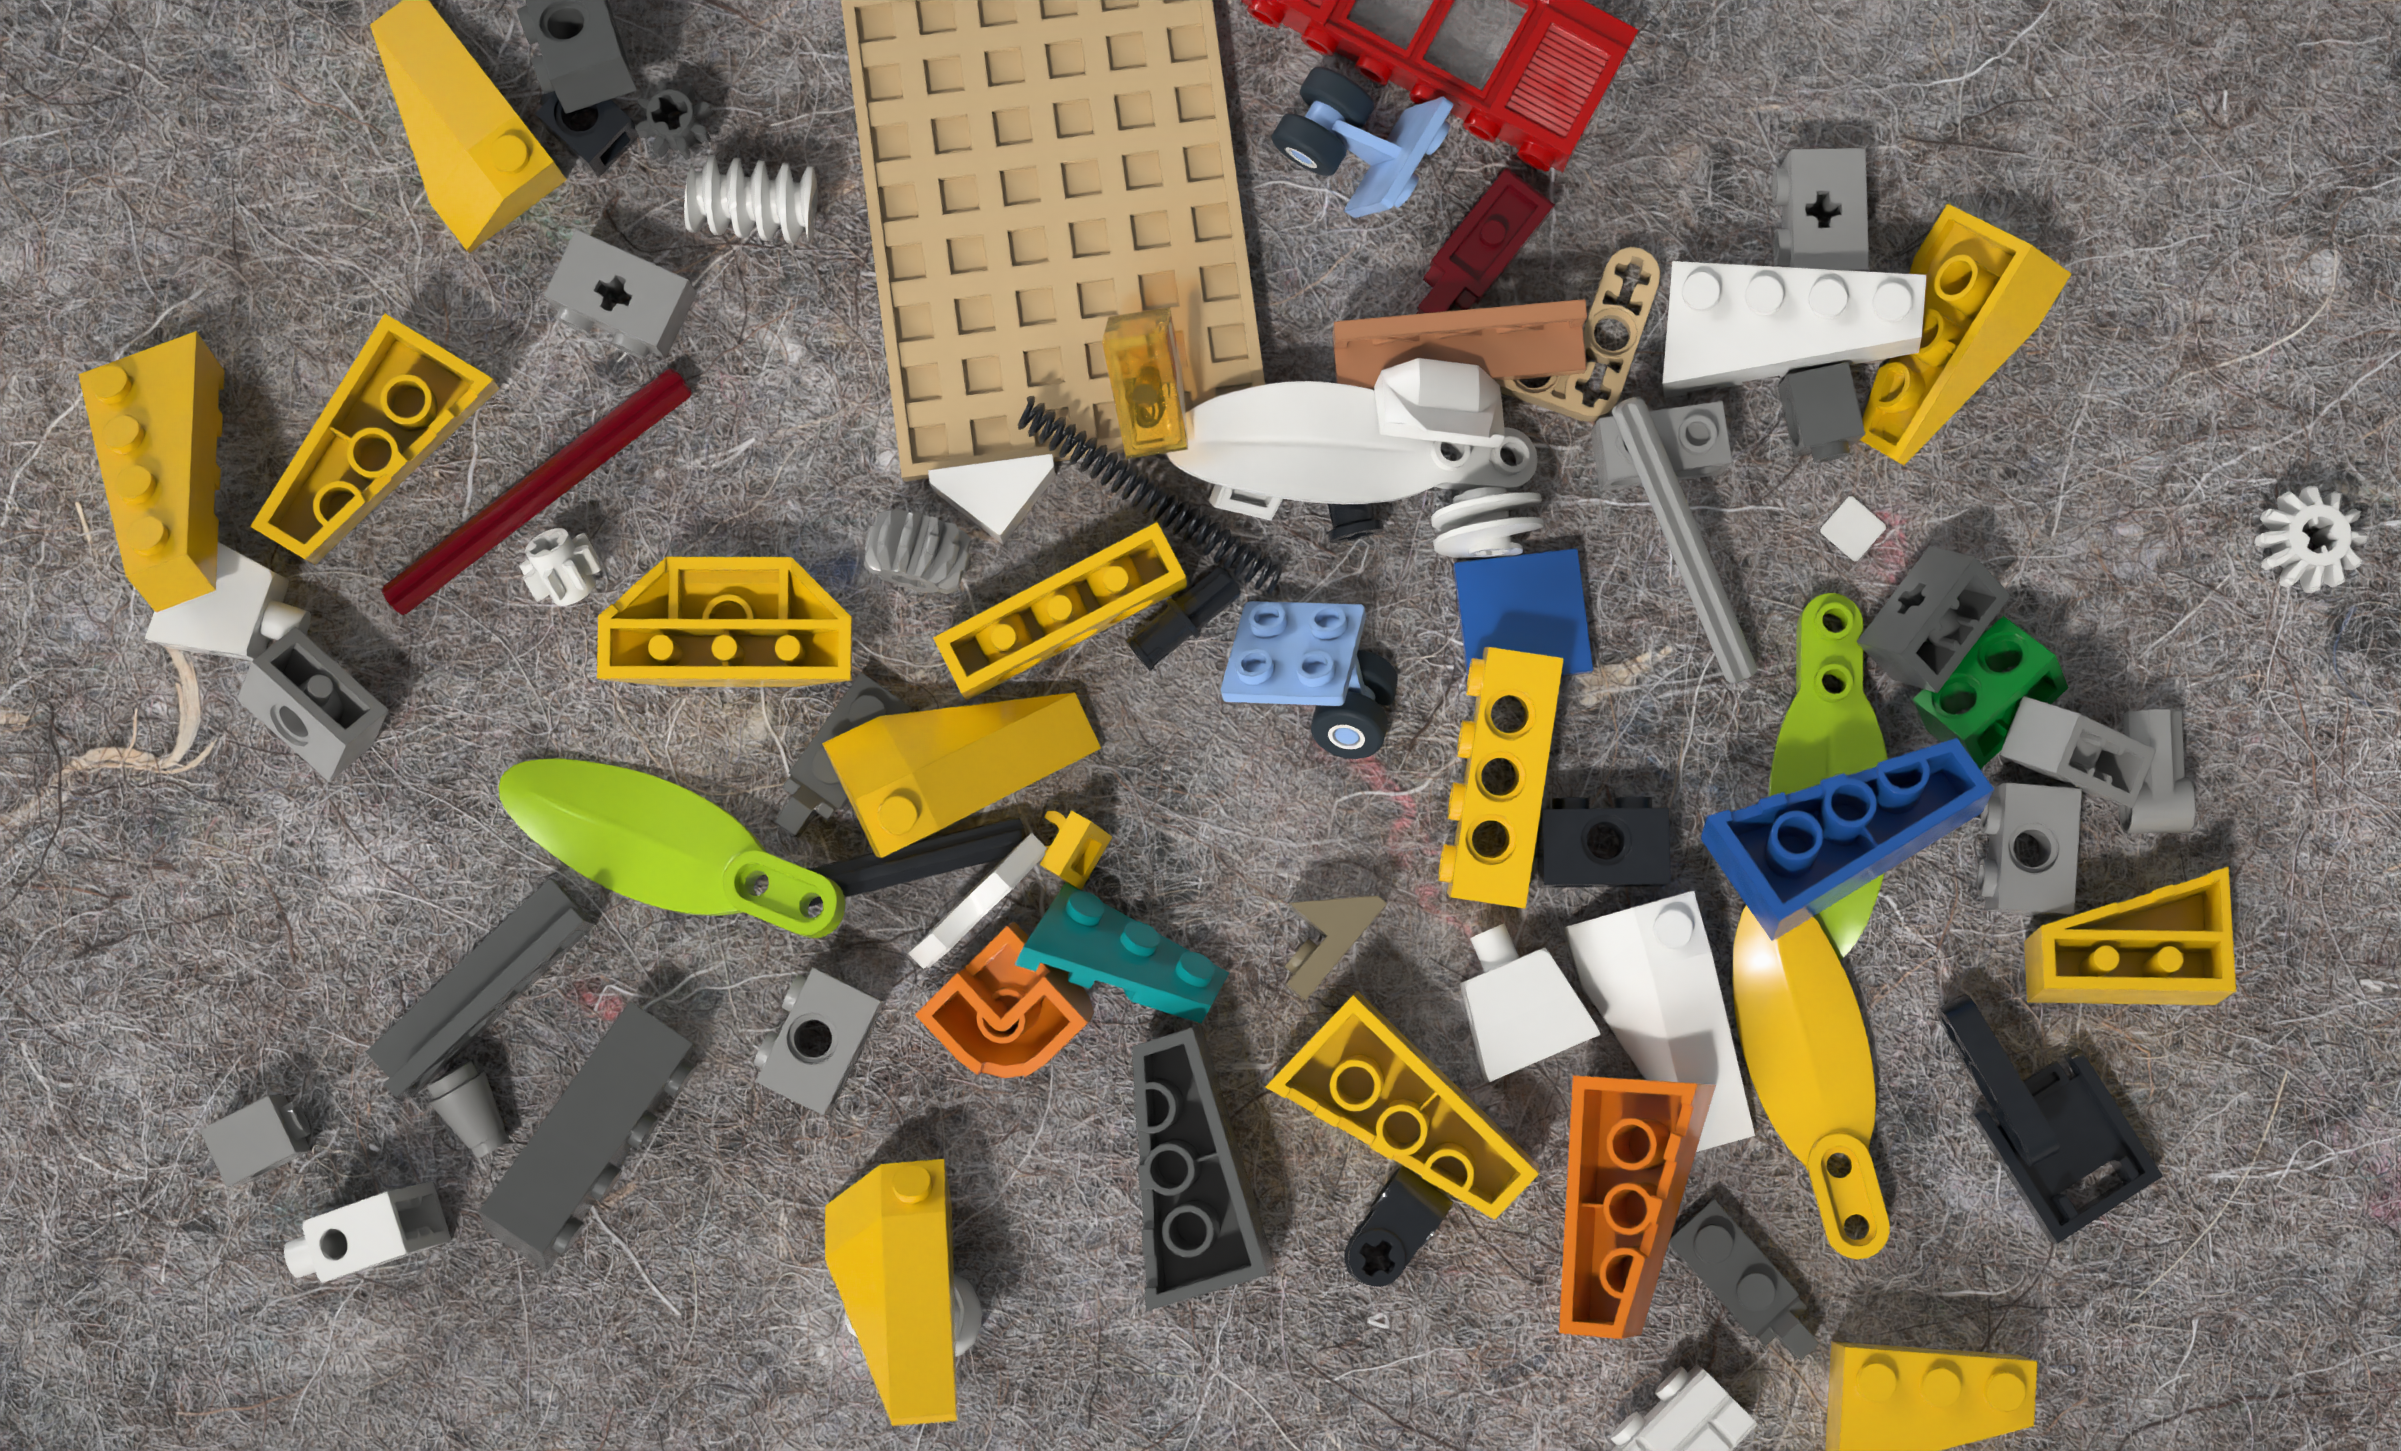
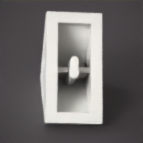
[928,454,1056,544]

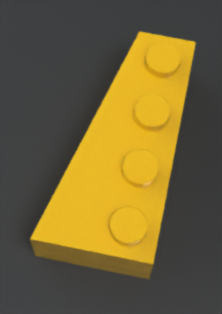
[78,331,225,613]
[1266,990,1539,1220]

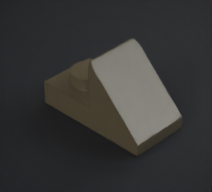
[1284,895,1387,1001]

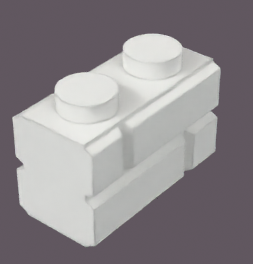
[1610,1365,1758,1451]

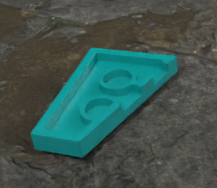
[1014,882,1229,1024]

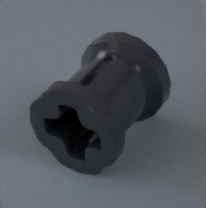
[1328,503,1384,543]

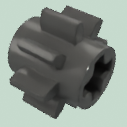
[635,80,713,160]

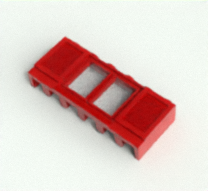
[1241,0,1639,173]

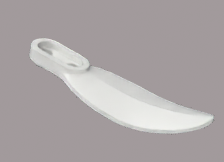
[1164,381,1538,504]

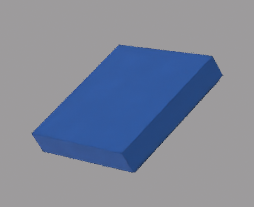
[1453,548,1593,679]

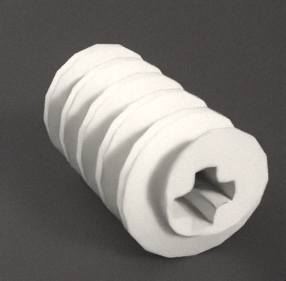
[684,155,818,244]

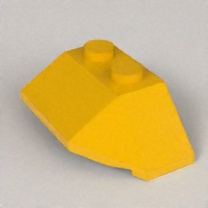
[597,557,852,687]

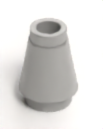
[427,1060,510,1159]

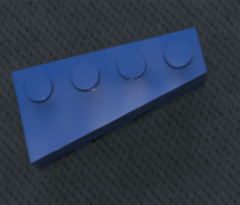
[1701,738,1995,941]

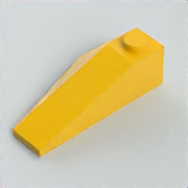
[825,1159,958,1426]

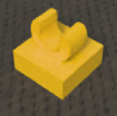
[1040,810,1112,890]

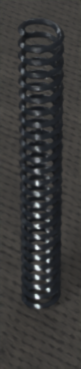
[1018,396,1282,594]

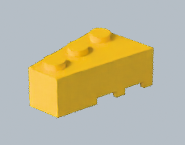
[2024,866,2236,1005]

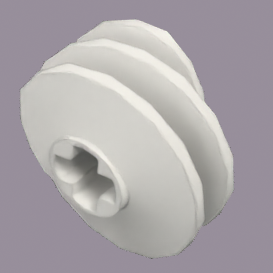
[1431,487,1544,559]

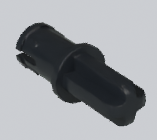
[1125,567,1241,671]

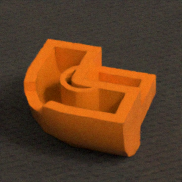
[915,921,1094,1078]

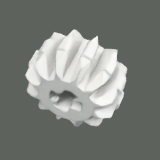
[2254,486,2368,593]

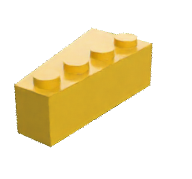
[250,313,499,565]

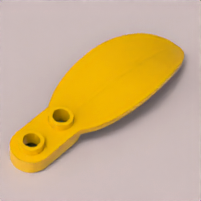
[1733,905,1890,1259]

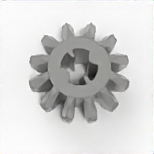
[864,509,971,595]

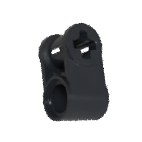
[1344,1164,1453,1287]

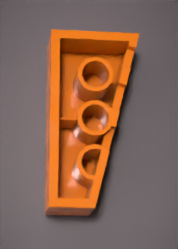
[1559,1076,1716,1339]

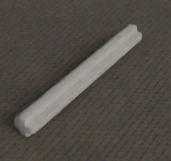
[1612,396,1757,683]

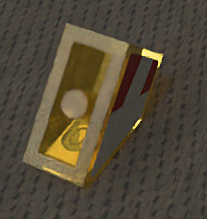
[1102,307,1188,459]

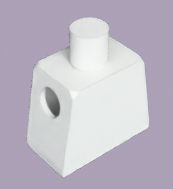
[145,542,311,661]
[1460,923,1601,1082]
[284,1181,452,1283]

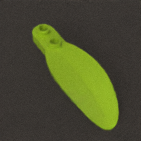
[1768,593,1888,961]
[498,758,845,938]

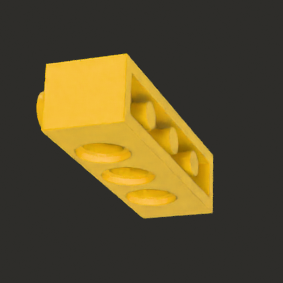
[933,522,1187,701]
[1438,647,1564,909]

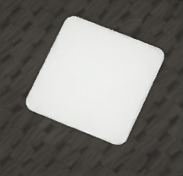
[1820,496,1886,561]

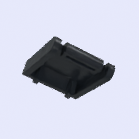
[1970,1047,2163,1244]

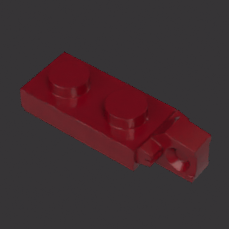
[1416,168,1555,314]

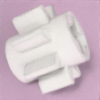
[519,528,602,606]

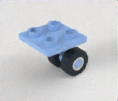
[1272,67,1454,218]
[1220,601,1398,759]

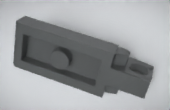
[775,672,913,838]
[1668,1198,1819,1361]

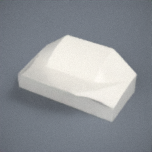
[1374,358,1505,449]

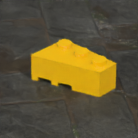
[1825,1341,2037,1451]

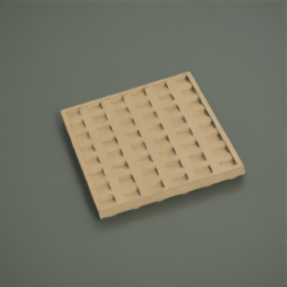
[841,0,1265,482]

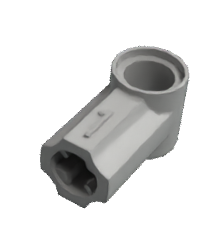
[2118,709,2196,834]

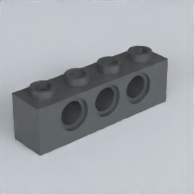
[517,0,637,114]

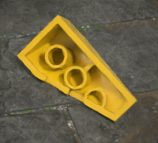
[370,0,567,253]
[1860,203,2072,466]
[822,692,1102,858]

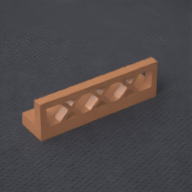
[1332,299,1587,390]

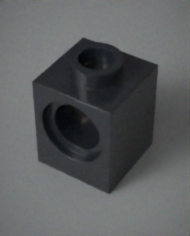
[535,91,639,178]

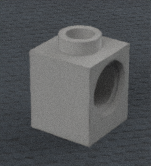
[199,1095,311,1187]

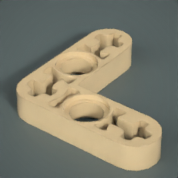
[1496,247,1660,422]

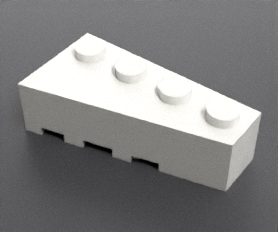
[1662,261,1926,398]

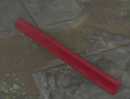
[381,368,692,615]

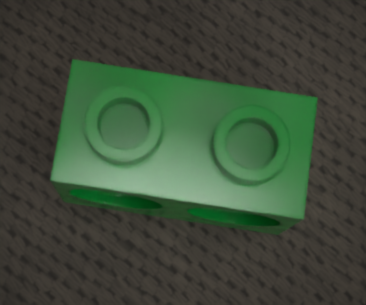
[1913,616,2069,770]

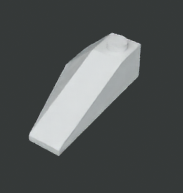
[1564,891,1755,1152]

